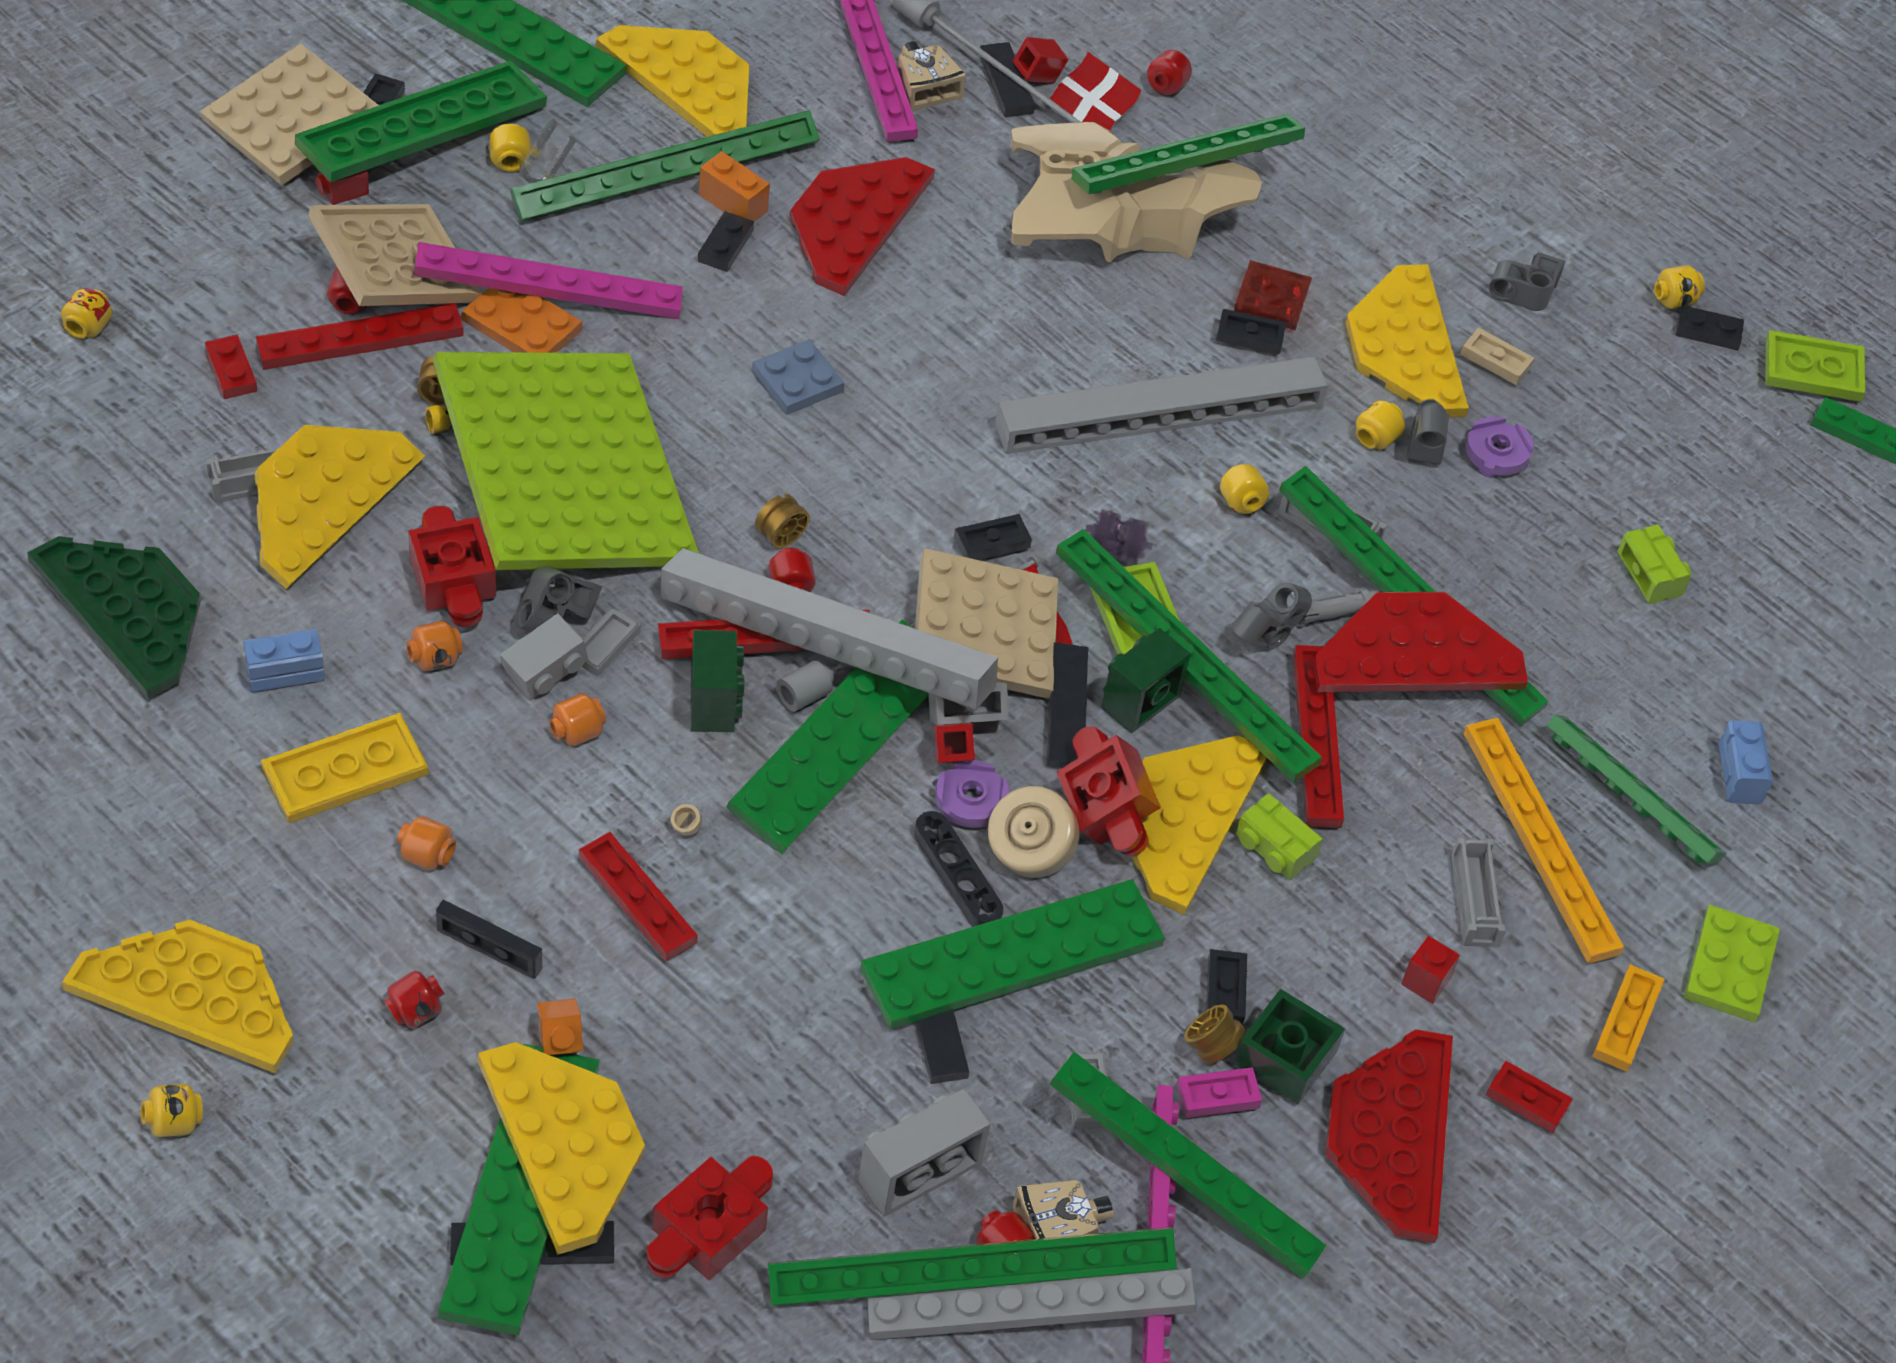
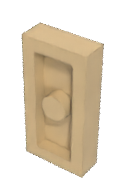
[1460,327,1535,385]

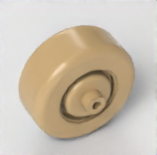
[988,786,1079,878]

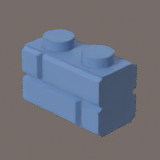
[243,629,325,692]
[1718,720,1773,804]

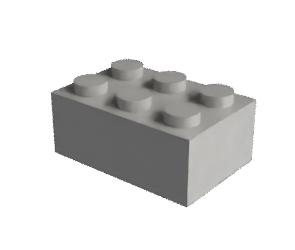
[858,1088,990,1217]

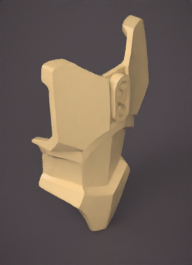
[1011,122,1262,262]

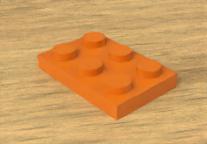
[462,288,582,353]

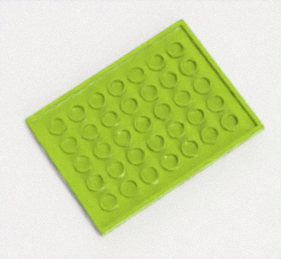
[433,352,699,570]

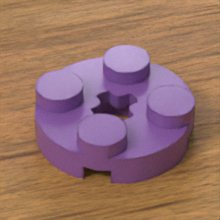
[1465,417,1534,478]
[935,760,1009,828]

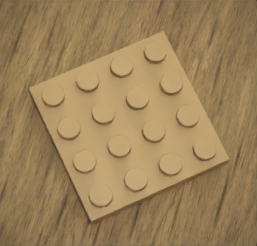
[200,43,379,186]
[308,204,482,306]
[915,548,1058,699]

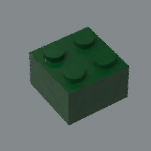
[1101,628,1191,734]
[691,630,744,732]
[1233,988,1345,1105]

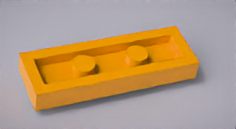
[1592,964,1665,1072]

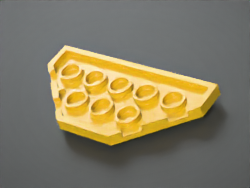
[596,25,749,137]
[1345,264,1469,418]
[255,425,425,590]
[1131,735,1268,915]
[62,919,294,1073]
[478,1042,645,1255]

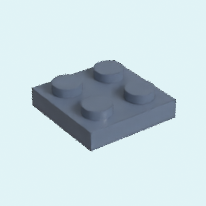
[752,339,844,415]

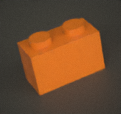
[699,151,770,222]

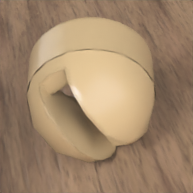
[671,804,702,836]

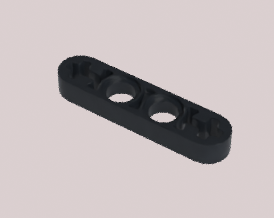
[914,811,1004,927]

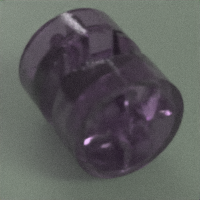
[1085,509,1153,565]

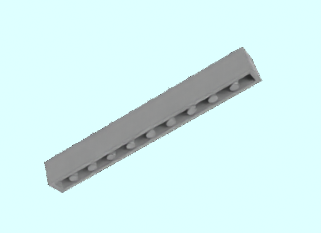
[995,357,1328,454]
[661,548,998,709]

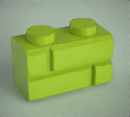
[1617,524,1691,604]
[1236,793,1323,880]

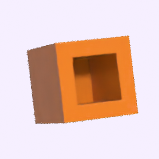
[537,998,583,1055]

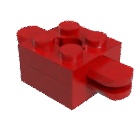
[408,506,496,627]
[1057,727,1161,857]
[646,1155,773,1281]

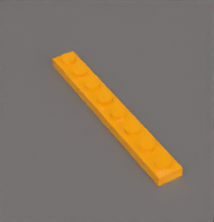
[1463,717,1624,964]

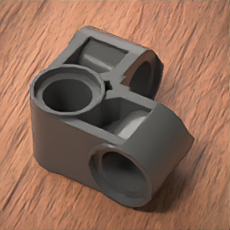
[1489,252,1565,311]
[1407,399,1449,465]
[514,566,602,632]
[1231,582,1312,649]

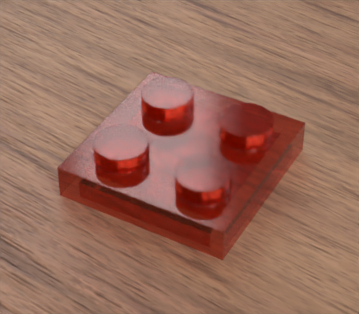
[1234,260,1312,330]

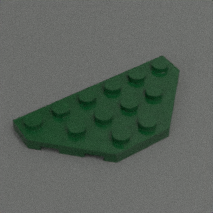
[27,536,201,700]

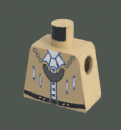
[897,41,966,111]
[1012,1180,1113,1239]

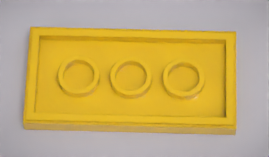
[261,713,429,823]

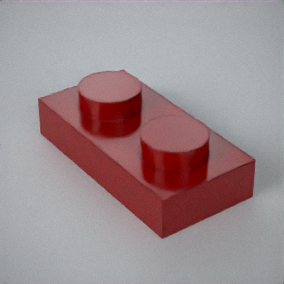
[204,334,257,399]
[1486,1060,1573,1133]

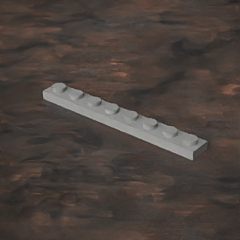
[867,1268,1196,1340]

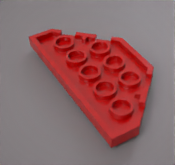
[790,157,935,296]
[1313,592,1528,692]
[1325,1029,1453,1243]

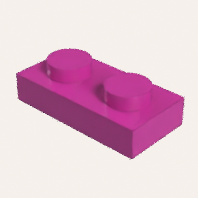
[1176,1067,1262,1118]

